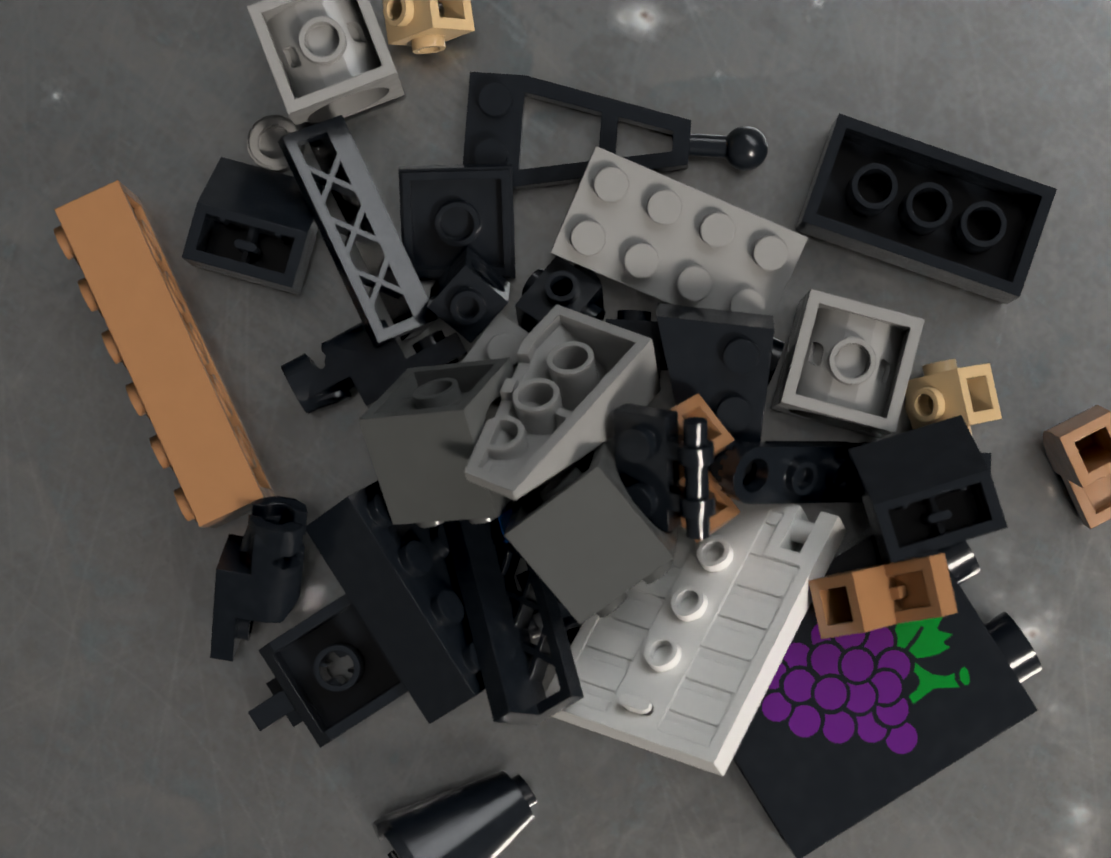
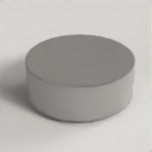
[247,115,305,173]

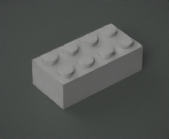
[551,146,808,316]

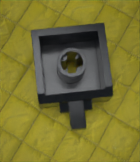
[248,594,408,748]

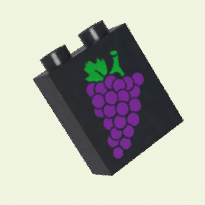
[732,527,1042,858]

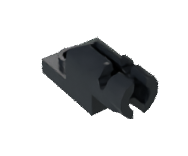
[281,320,468,414]
[210,496,308,662]

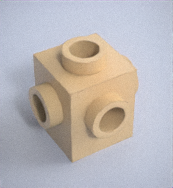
[382,0,475,54]
[905,359,1002,437]

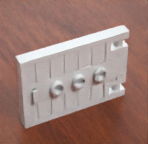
[545,498,847,776]

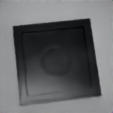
[398,163,516,280]

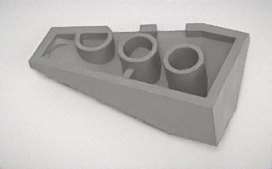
[464,305,661,500]

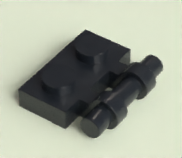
[613,403,716,540]

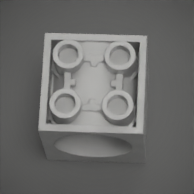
[247,0,405,130]
[771,289,925,438]

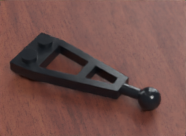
[463,72,768,190]

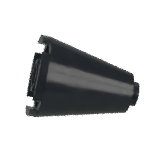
[372,771,537,858]

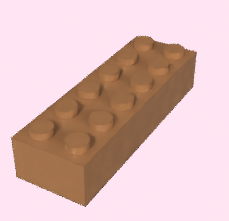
[54,180,275,528]

